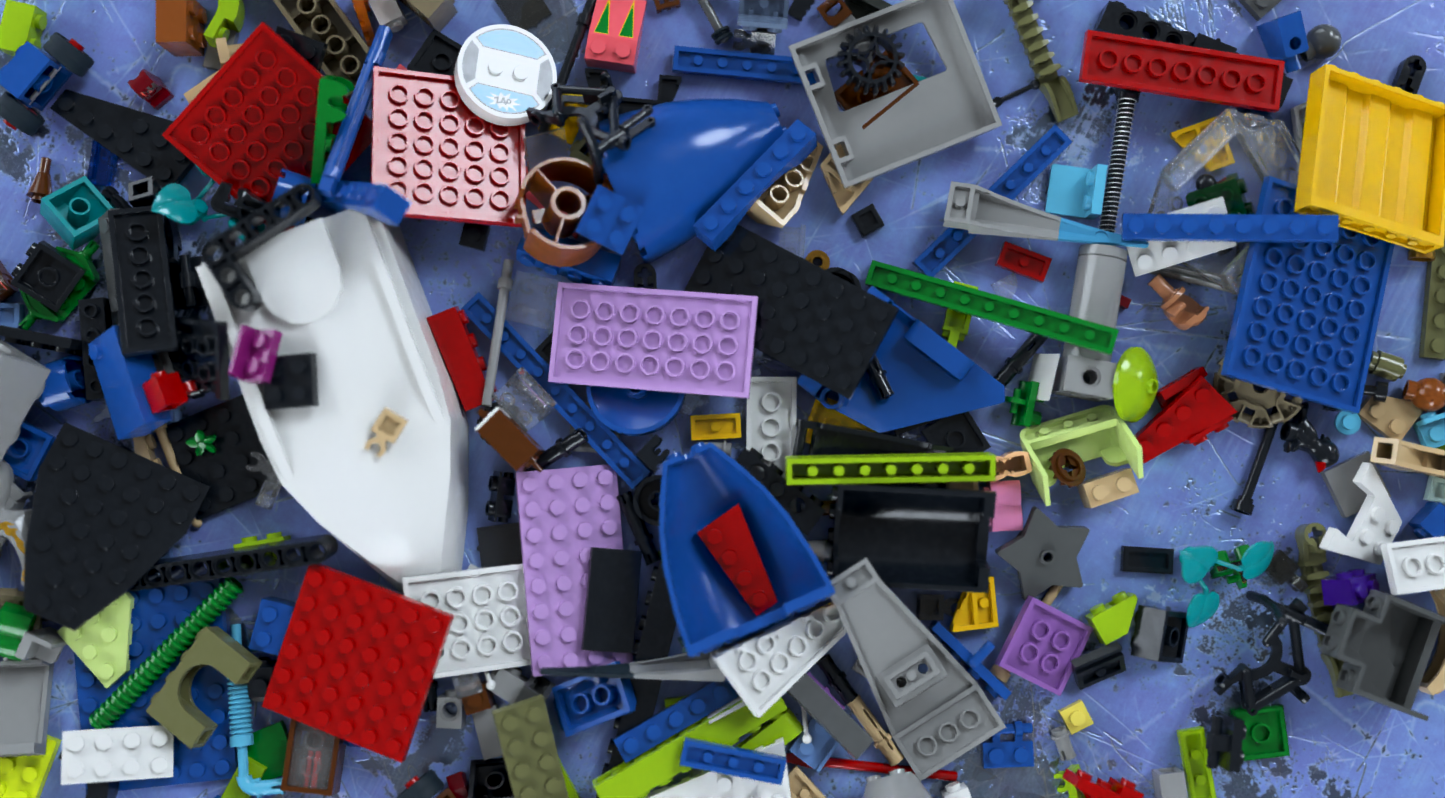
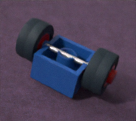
[0,32,94,136]

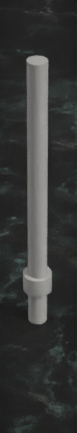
[482,259,514,407]

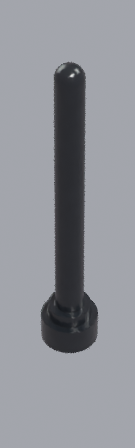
[1231,406,1279,516]

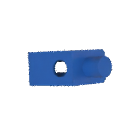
[1256,11,1309,73]

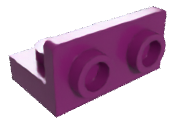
[228,325,283,383]

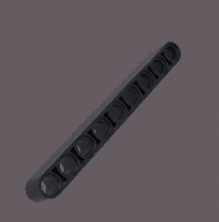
[129,534,338,591]

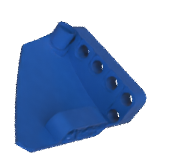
[797,286,1005,433]

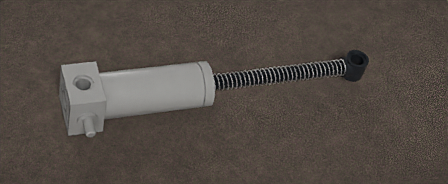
[1051,87,1141,402]

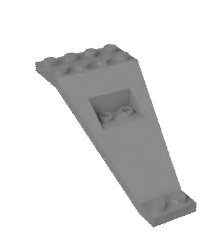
[830,558,1006,781]

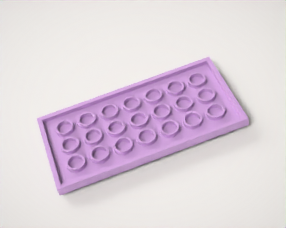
[548,282,759,399]
[515,464,633,677]

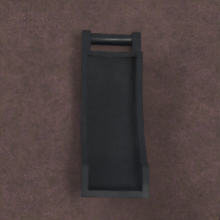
[792,418,953,488]

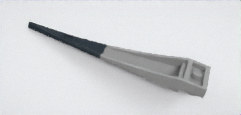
[540,646,733,682]

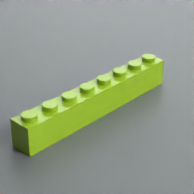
[785,452,996,485]
[592,697,788,798]

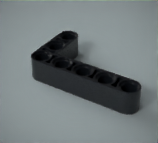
[201,183,322,312]

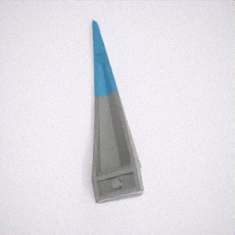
[943,181,1149,248]

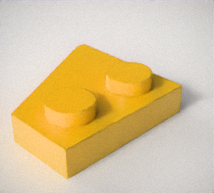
[949,576,999,632]

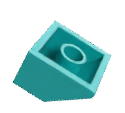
[40,176,113,250]

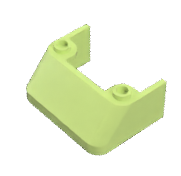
[1019,405,1144,506]

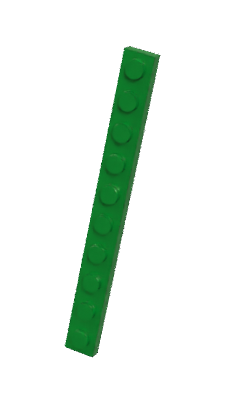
[865,260,1119,356]

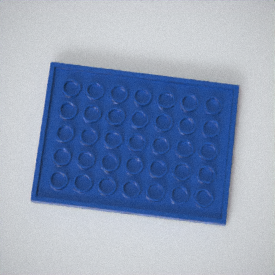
[1221,176,1395,414]
[74,578,238,794]

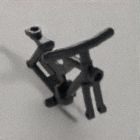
[526,72,656,185]
[1213,591,1329,716]

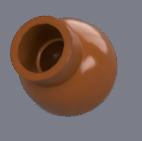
[1402,378,1445,412]

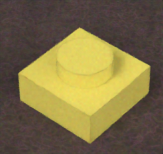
[1058,699,1094,735]

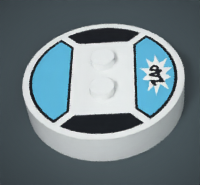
[454,24,557,126]

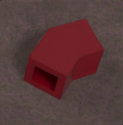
[446,771,469,798]

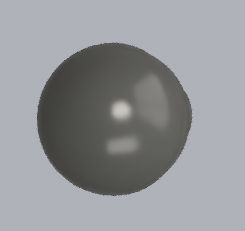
[1300,24,1342,62]

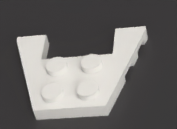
[1319,462,1402,565]

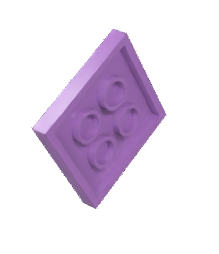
[995,595,1094,696]

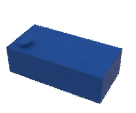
[88,325,172,440]

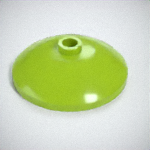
[1113,347,1159,422]

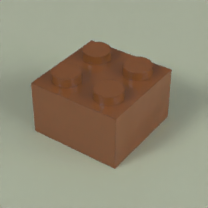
[156,0,207,57]

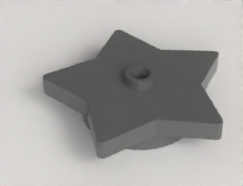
[995,506,1089,601]

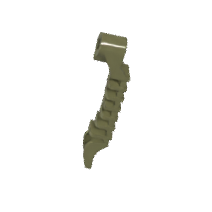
[1004,0,1079,123]
[1295,523,1354,698]

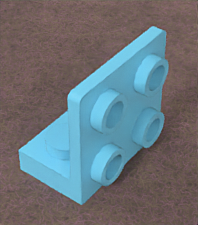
[1045,164,1108,220]

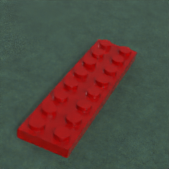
[1079,30,1285,113]

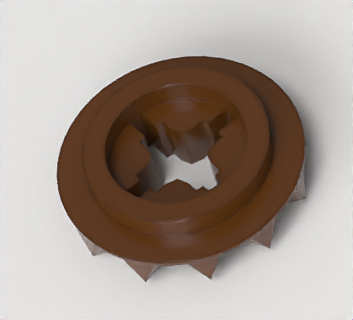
[1049,448,1086,488]

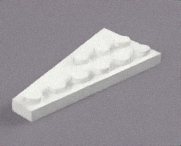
[712,602,847,718]
[644,737,791,798]

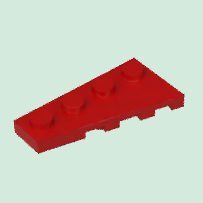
[1134,375,1237,463]
[697,503,778,616]

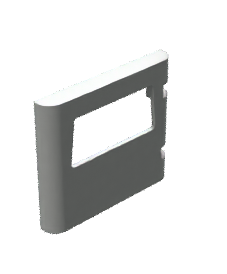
[788,0,1002,189]

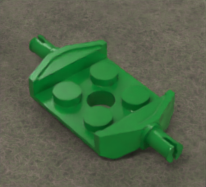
[19,239,101,330]

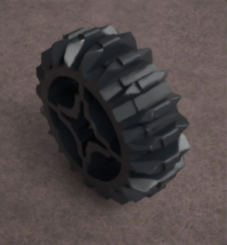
[837,25,905,95]

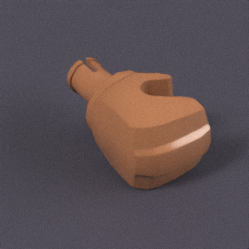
[1148,273,1210,330]

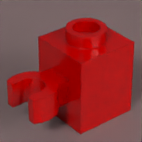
[142,370,198,414]

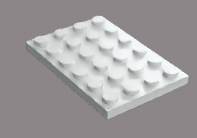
[402,563,531,679]

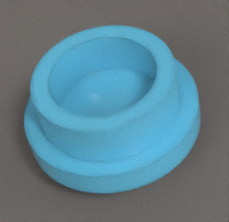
[1334,411,1361,435]

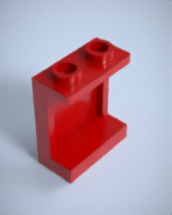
[1155,366,1234,446]

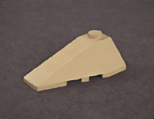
[746,142,823,228]

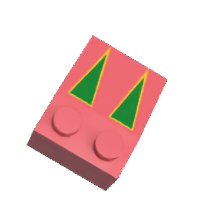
[584,0,647,74]

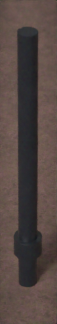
[538,0,596,135]

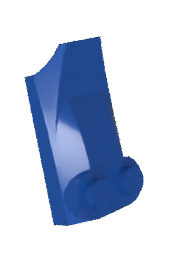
[2,421,56,482]
[551,661,637,737]

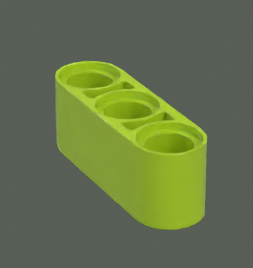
[735,708,803,751]

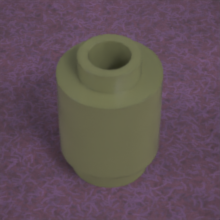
[1368,350,1407,382]

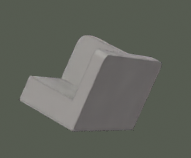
[15,627,68,664]

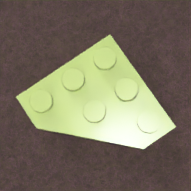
[57,591,135,689]

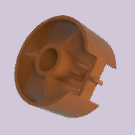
[514,157,614,267]

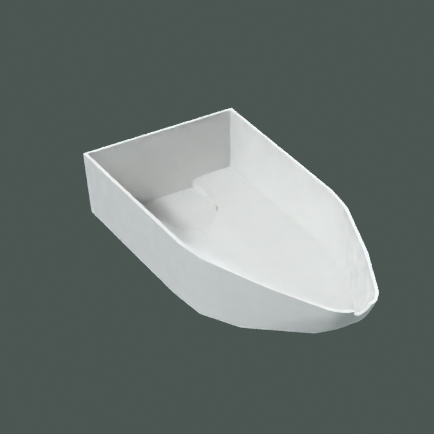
[196,209,469,595]

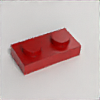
[995,241,1052,283]

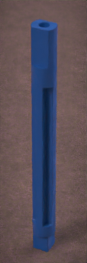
[318,25,393,197]

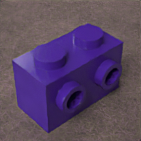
[1321,569,1380,606]

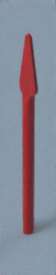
[786,753,957,782]

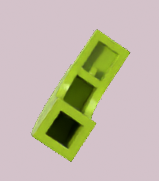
[203,0,245,49]

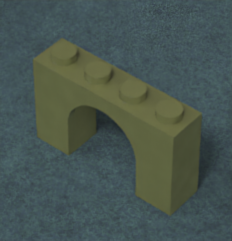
[146,626,263,749]

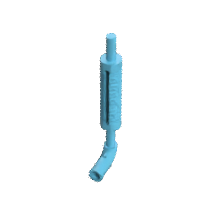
[227,624,286,798]

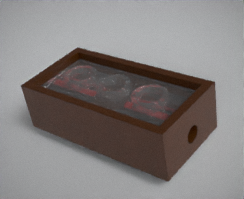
[281,719,346,796]

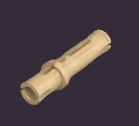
[846,695,904,767]

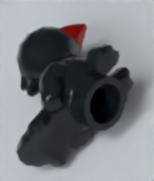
[1280,402,1339,473]

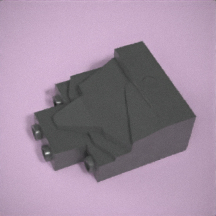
[1319,589,1445,721]

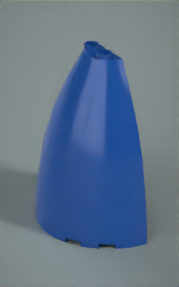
[597,98,787,264]
[659,442,836,658]

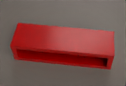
[427,306,498,412]

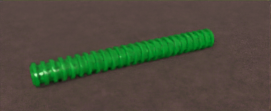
[88,577,244,729]

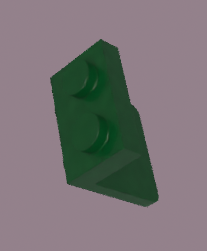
[1186,172,1255,214]

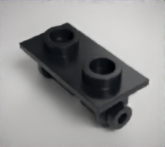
[485,471,516,523]

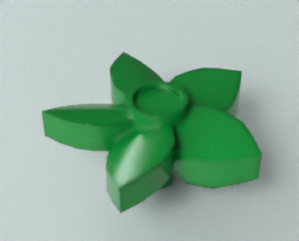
[185,429,216,456]

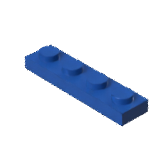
[680,737,787,785]

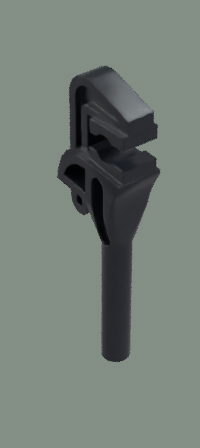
[210,181,316,226]

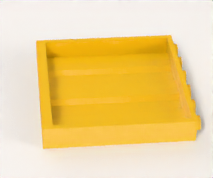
[1294,64,1445,254]

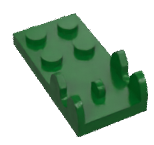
[311,75,355,184]

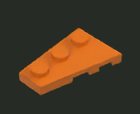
[351,0,375,46]

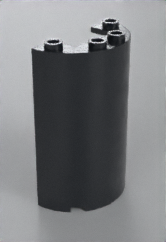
[827,484,996,593]

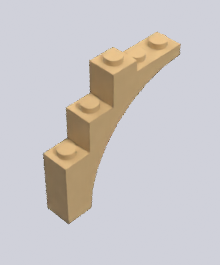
[1370,437,1445,478]

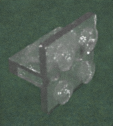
[492,367,557,432]

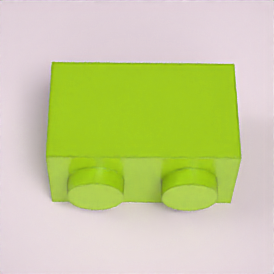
[0,0,47,56]

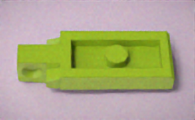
[941,281,978,348]

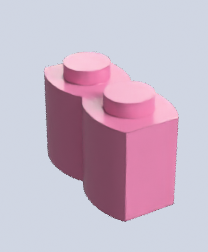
[982,480,1023,532]

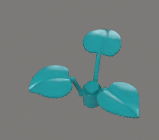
[151,164,265,241]
[1179,541,1274,628]

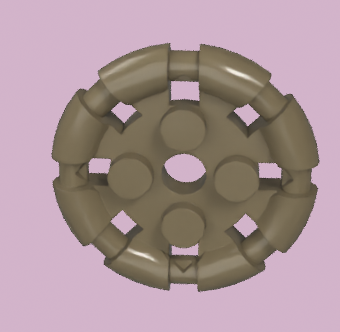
[1213,356,1304,429]

